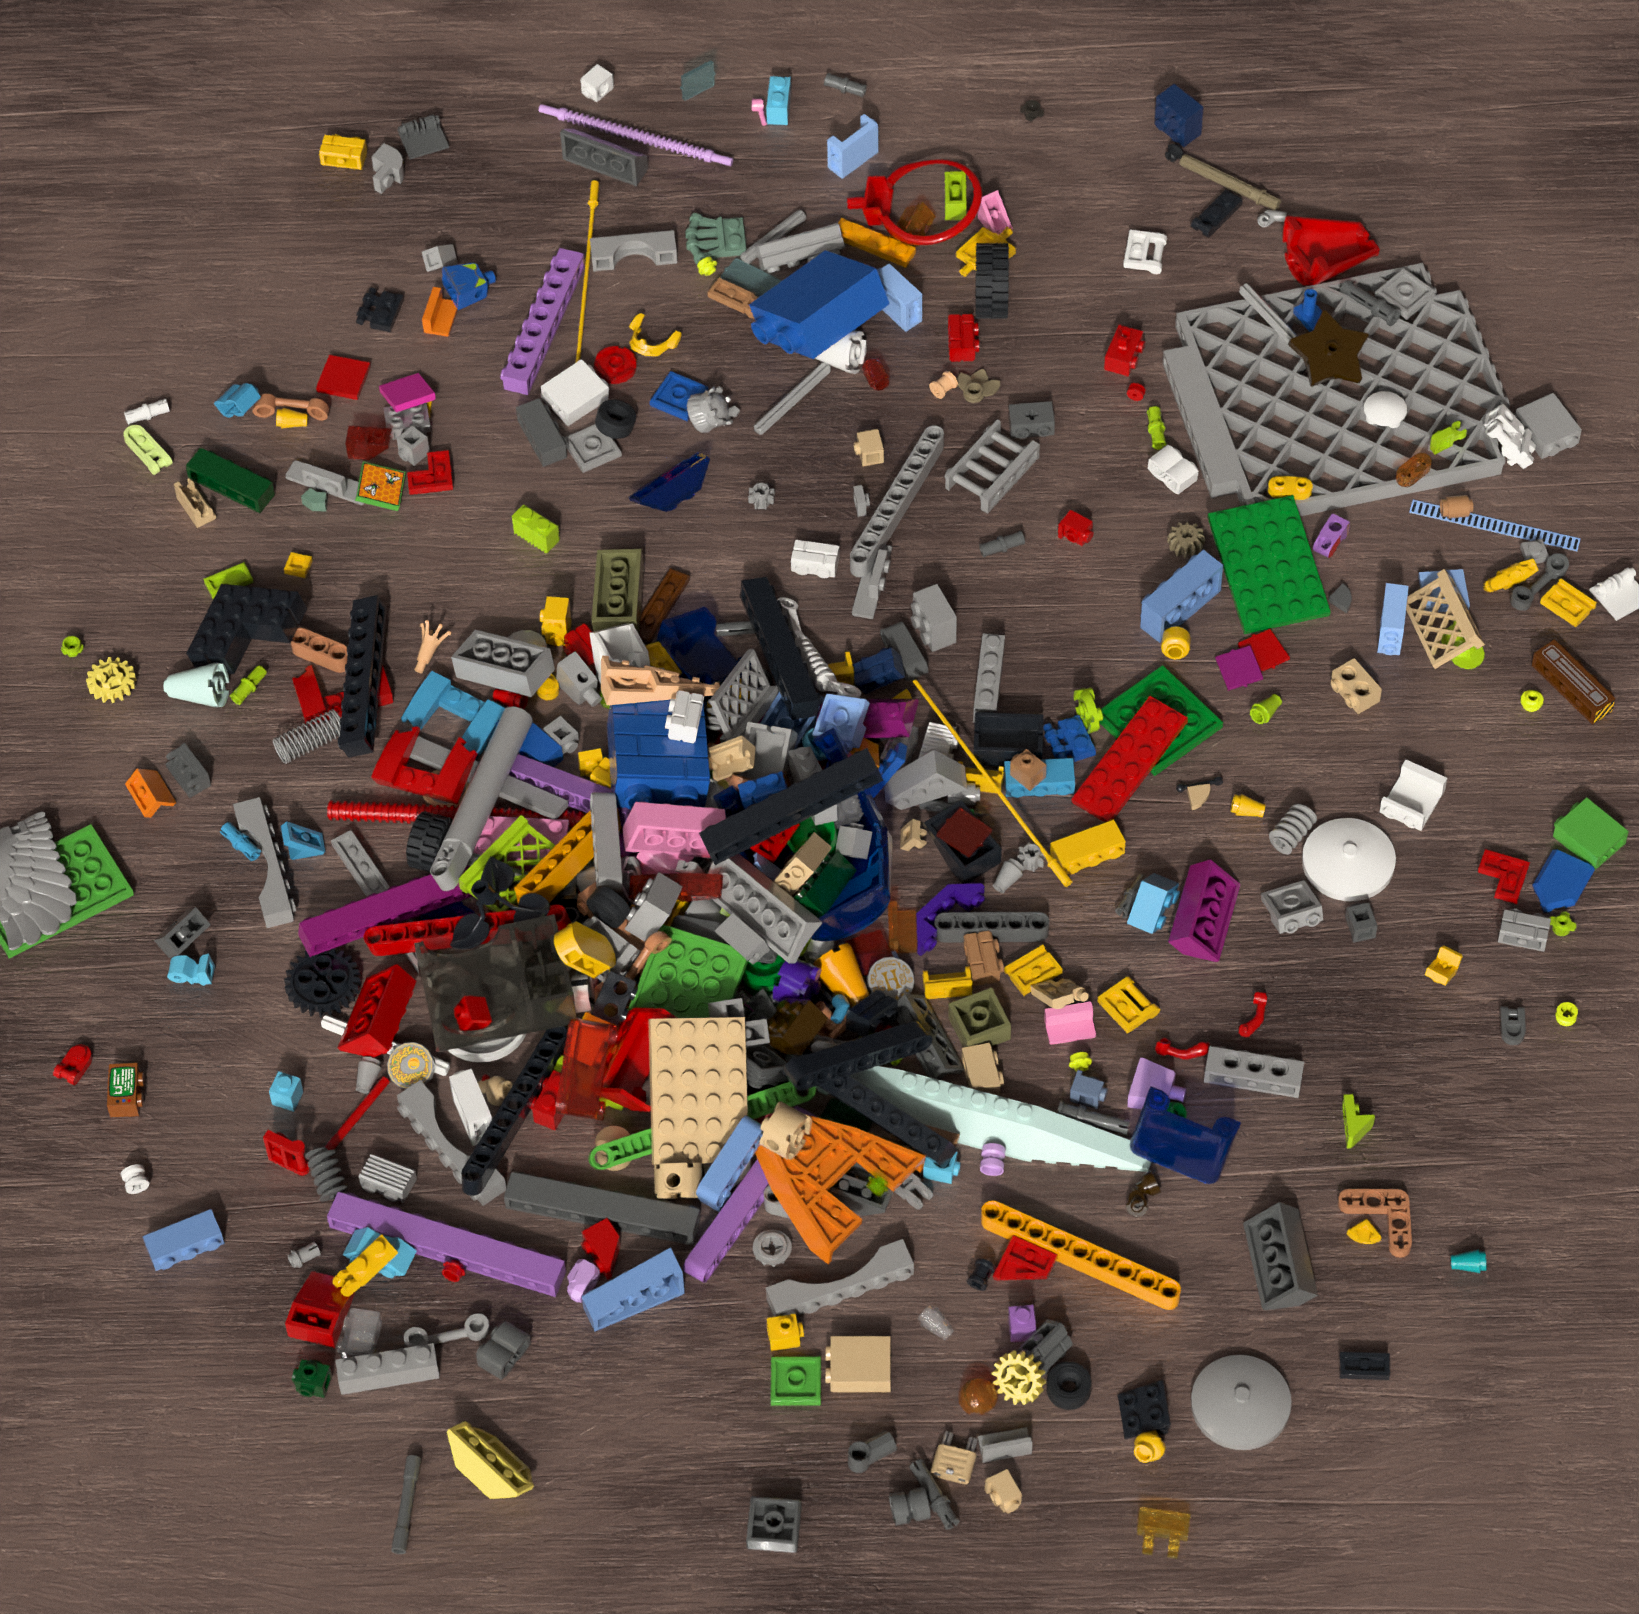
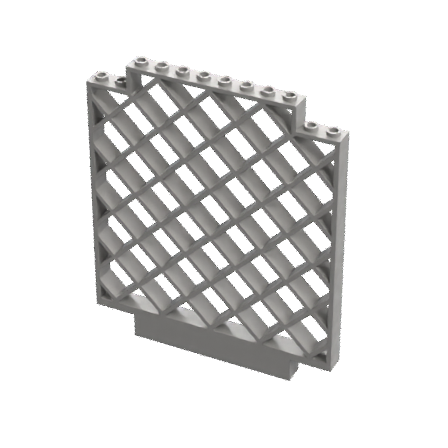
[1162,263,1515,516]

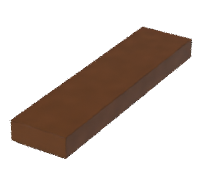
[639,568,690,645]

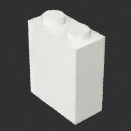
[541,359,609,426]

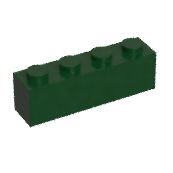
[185,447,275,513]
[794,850,857,919]

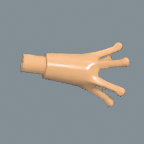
[414,620,451,673]

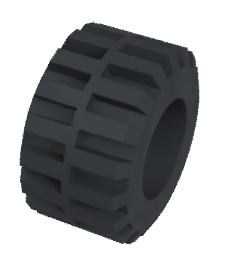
[406,811,453,872]

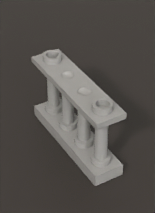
[945,419,1040,514]

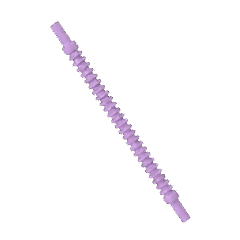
[539,104,733,166]

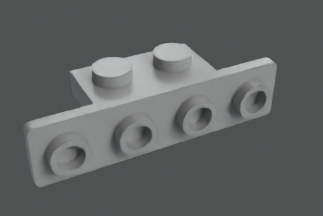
[285,460,364,505]
[852,545,892,619]

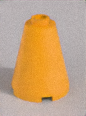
[813,943,869,1008]

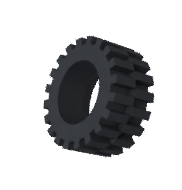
[975,243,1009,319]

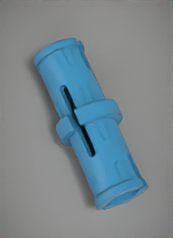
[220,822,261,861]

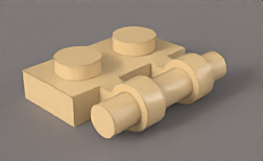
[1031,978,1088,1009]

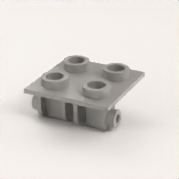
[383,403,431,440]

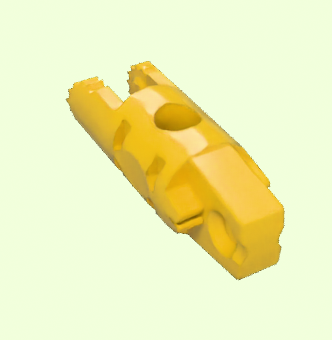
[1483,559,1538,593]

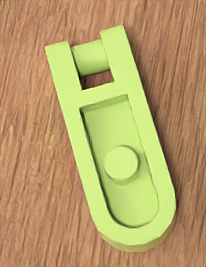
[124,425,173,475]

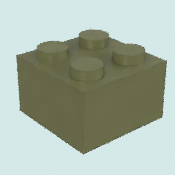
[948,988,1011,1048]

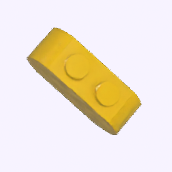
[554,922,616,978]

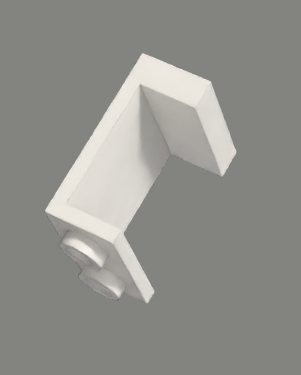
[1380,760,1447,831]

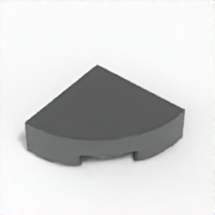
[1329,584,1352,613]

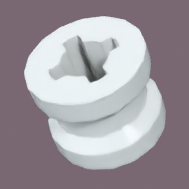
[121,1164,149,1194]

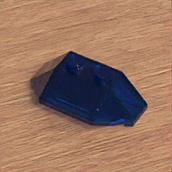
[629,452,710,512]

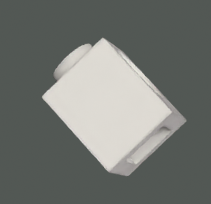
[581,64,614,102]

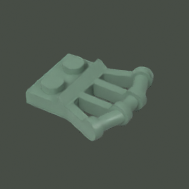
[685,213,746,264]

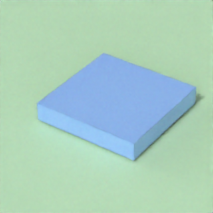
[1418,569,1470,612]

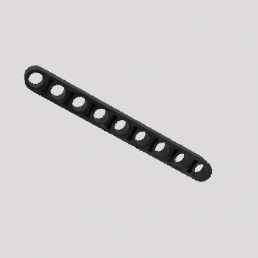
[461,1024,568,1196]

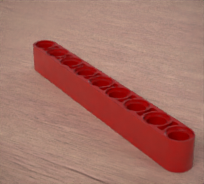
[363,905,571,956]

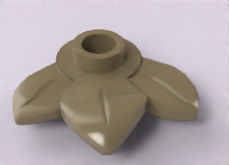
[957,369,1000,403]

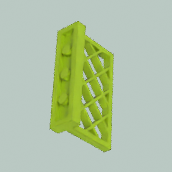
[458,815,556,912]

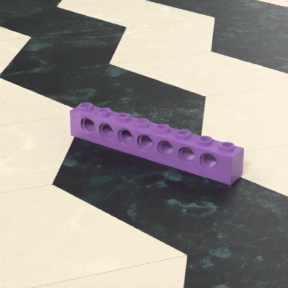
[501,248,585,395]

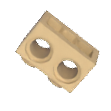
[1331,658,1382,714]

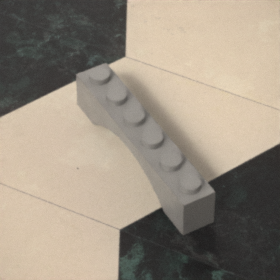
[233,797,296,928]
[397,1080,506,1206]
[766,1239,914,1317]

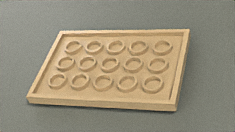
[648,1017,748,1165]

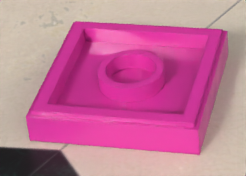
[379,373,436,412]

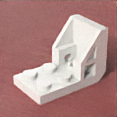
[590,623,664,683]

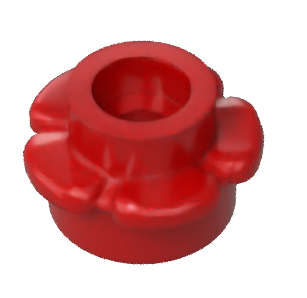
[442,1260,465,1282]

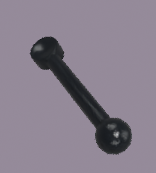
[1176,777,1223,793]

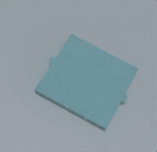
[680,60,716,101]

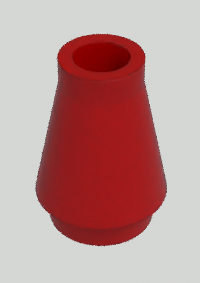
[493,688,528,710]

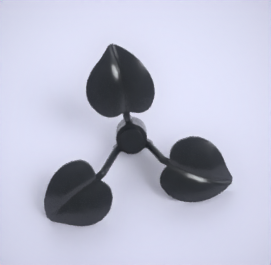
[450,856,550,950]

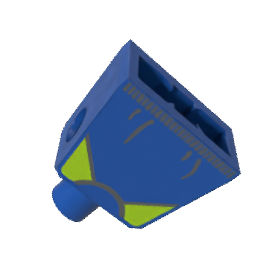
[442,263,496,310]

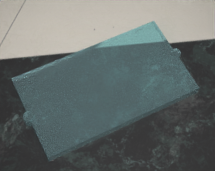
[719,258,781,297]

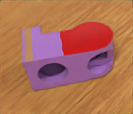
[1313,513,1350,558]

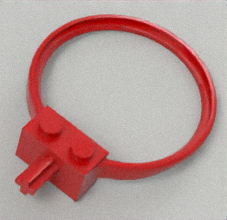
[847,159,982,245]

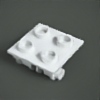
[1589,568,1639,621]

